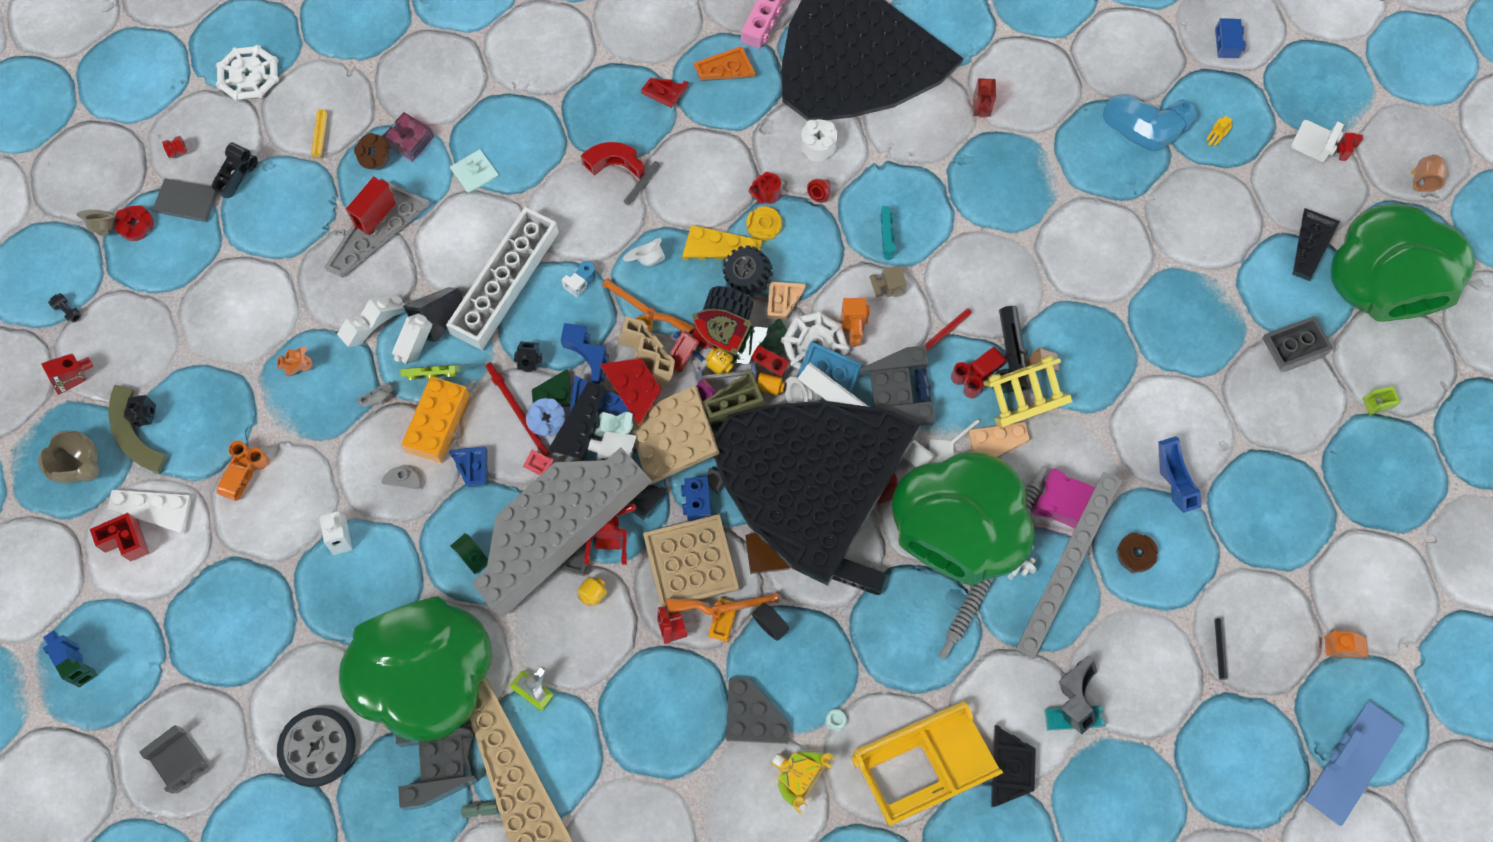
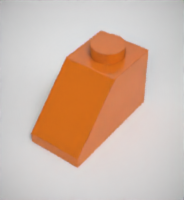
[1324,631,1368,658]

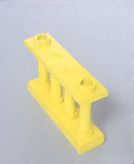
[983,356,1072,427]

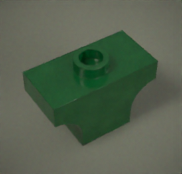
[450,533,488,574]

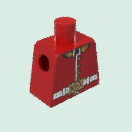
[41,354,94,395]

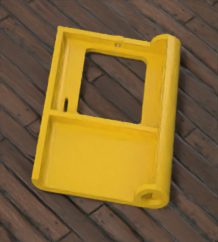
[850,700,1003,827]

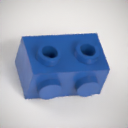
[1215,18,1246,58]
[681,476,711,521]

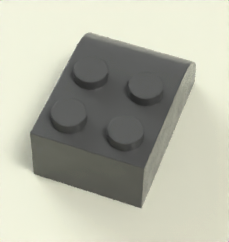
[1262,316,1333,372]

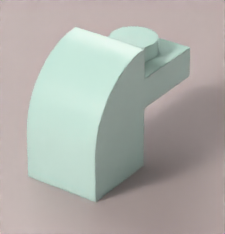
[593,412,633,437]

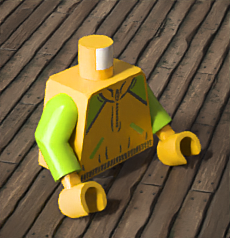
[772,751,836,814]

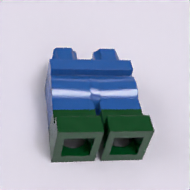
[43,630,98,688]

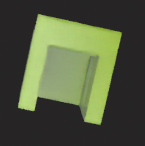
[1362,386,1400,415]

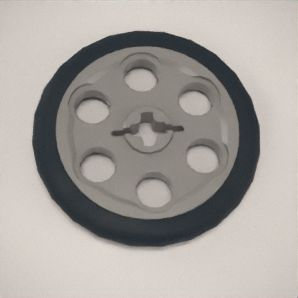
[277,707,356,787]

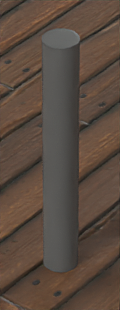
[624,161,660,205]

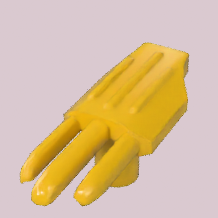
[1206,116,1232,146]

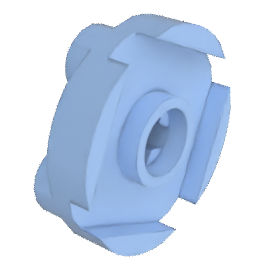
[526,398,565,437]

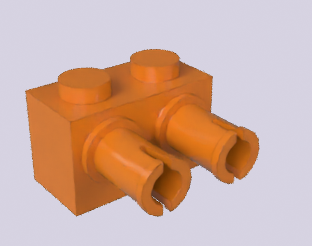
[841,298,870,347]

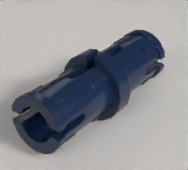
[915,368,932,403]

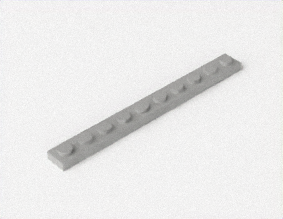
[1015,472,1122,659]

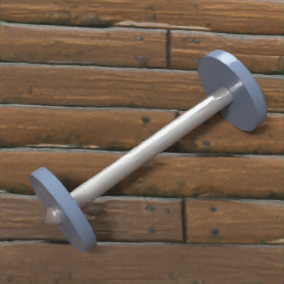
[695,361,759,383]

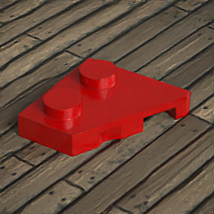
[641,78,689,108]

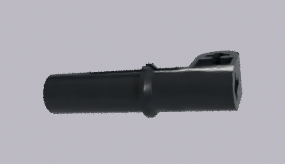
[992,306,1032,393]

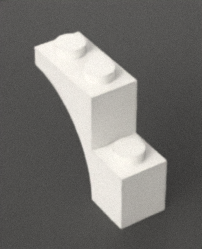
[337,295,405,347]

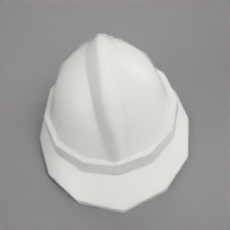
[784,376,822,403]

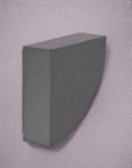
[708,468,723,494]

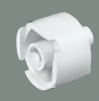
[800,119,837,162]

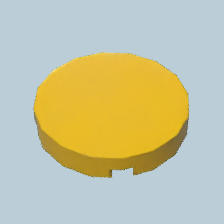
[746,206,782,241]

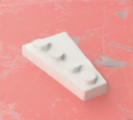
[108,490,192,535]

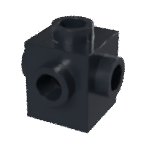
[514,341,542,372]
[124,395,156,427]

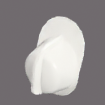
[623,238,665,266]

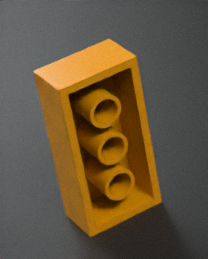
[401,376,470,464]

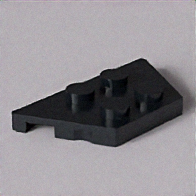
[991,725,1036,808]

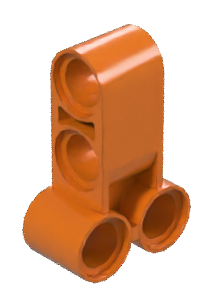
[216,440,269,501]

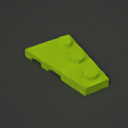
[400,364,461,380]

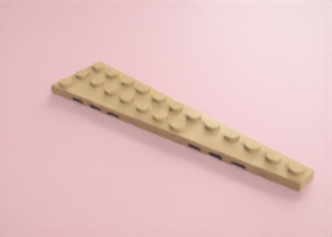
[470,676,573,842]

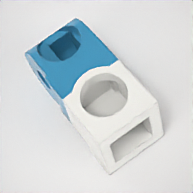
[562,261,596,298]

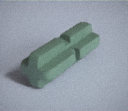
[461,802,498,818]

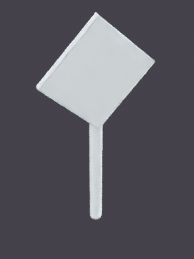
[928,420,980,463]

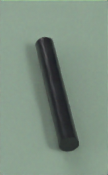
[1214,618,1227,680]

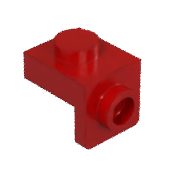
[1337,133,1363,161]

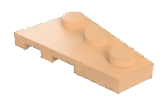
[968,422,1029,457]

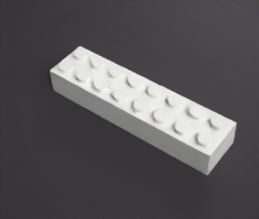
[446,207,559,350]

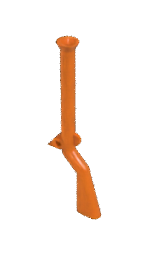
[602,278,695,334]
[665,592,779,623]

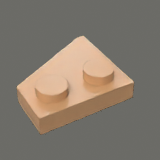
[767,282,805,320]

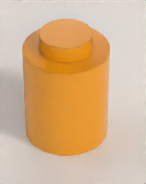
[757,372,785,396]

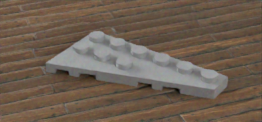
[325,182,430,277]

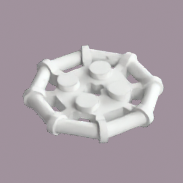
[216,45,279,101]
[781,311,850,370]

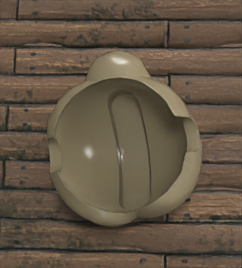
[38,431,99,484]

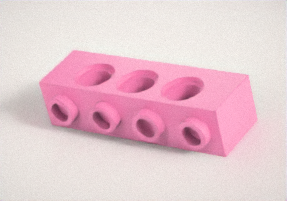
[741,0,787,49]

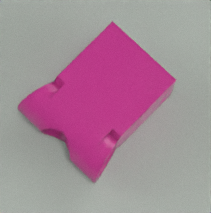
[1033,468,1095,529]

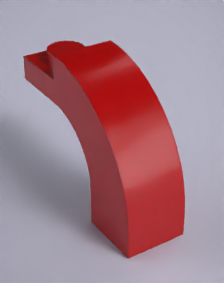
[581,142,645,180]

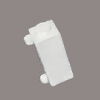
[392,314,433,364]

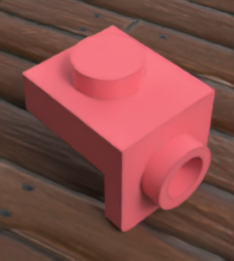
[522,449,554,476]

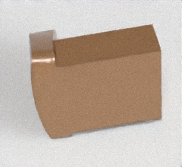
[1027,347,1059,372]

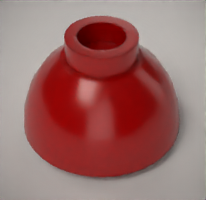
[807,178,831,203]

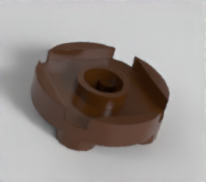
[354,133,391,170]
[1116,533,1158,573]

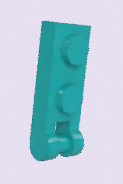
[880,206,896,260]
[1044,705,1105,731]

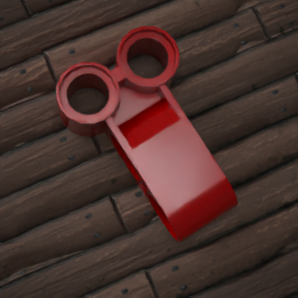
[951,347,1008,399]

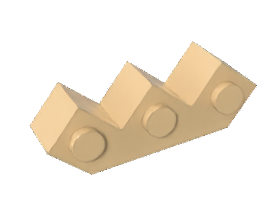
[617,316,675,388]

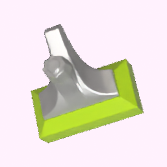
[509,666,555,712]

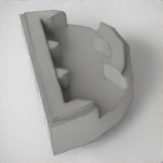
[356,381,394,406]
[381,467,421,489]

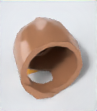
[1411,154,1447,192]

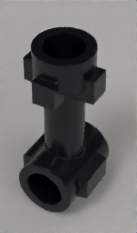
[48,293,81,323]

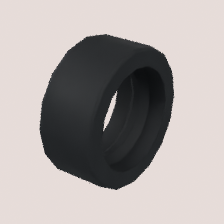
[752,603,789,641]

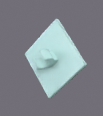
[450,149,499,194]

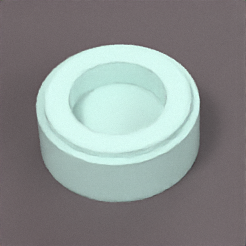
[825,709,847,731]

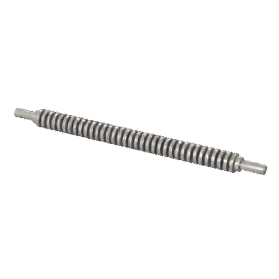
[938,466,1049,660]

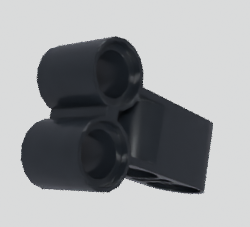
[212,142,258,199]

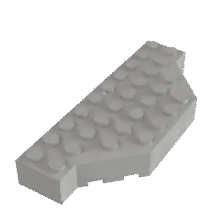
[472,447,652,617]

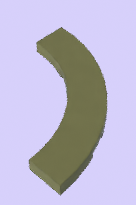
[109,385,167,474]

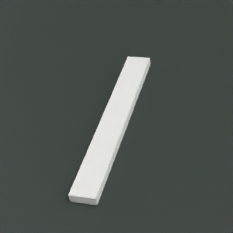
[797,362,934,467]

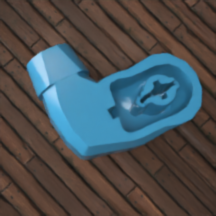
[1103,94,1197,151]

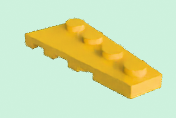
[682,225,762,260]

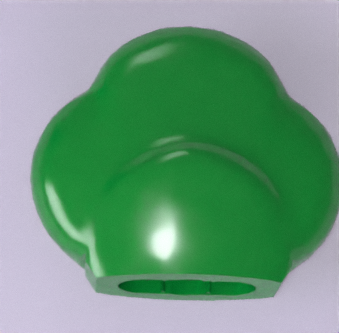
[1331,204,1475,322]
[892,451,1035,586]
[338,596,491,742]

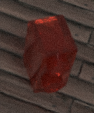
[972,78,996,118]

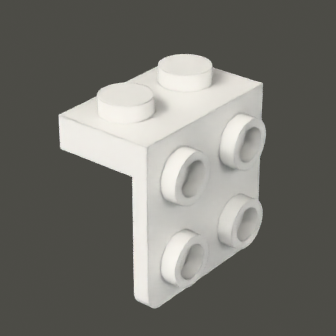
[1291,120,1344,162]

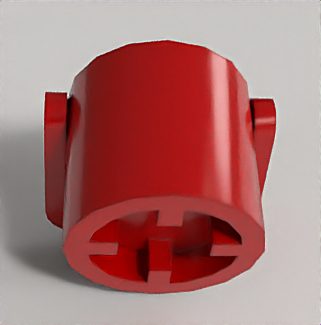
[748,171,781,204]
[657,606,688,644]

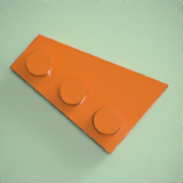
[694,46,755,81]

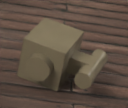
[869,266,907,297]

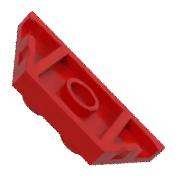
[600,358,662,426]

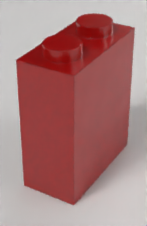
[346,176,396,235]

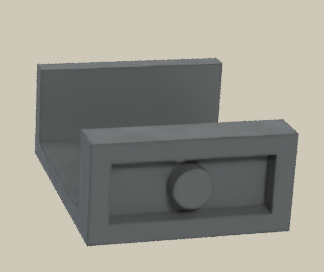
[139,725,209,794]

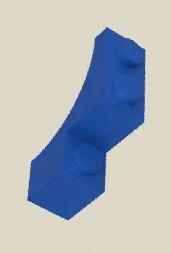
[561,323,609,385]
[1158,436,1201,513]

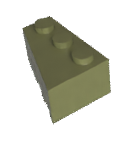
[703,369,764,428]

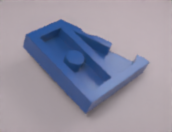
[449,446,487,487]

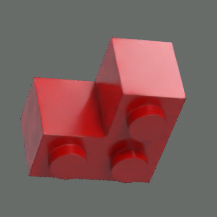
[90,512,149,562]

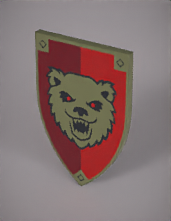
[692,309,752,355]

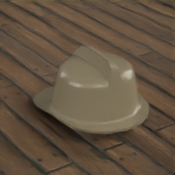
[77,210,116,236]

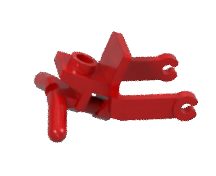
[584,503,636,565]

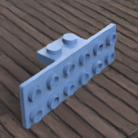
[1305,702,1404,826]

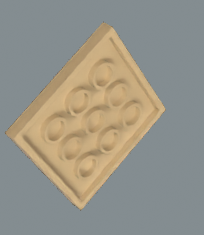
[631,385,720,485]
[643,514,739,609]

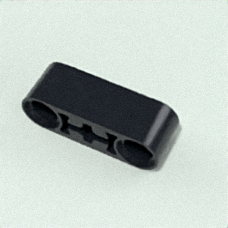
[832,558,887,595]

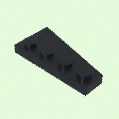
[1292,208,1340,281]
[548,382,608,460]
[593,459,668,520]

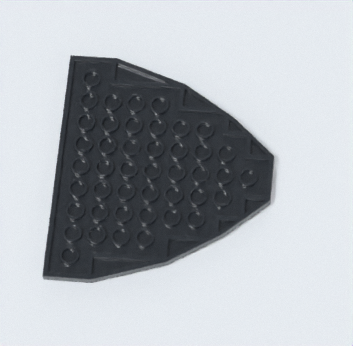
[782,0,964,121]
[713,401,921,586]

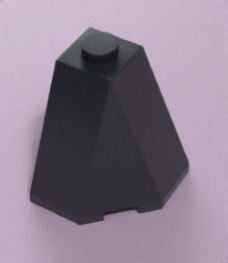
[403,287,463,342]

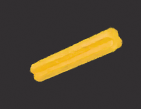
[311,109,327,158]

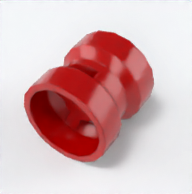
[162,136,187,158]

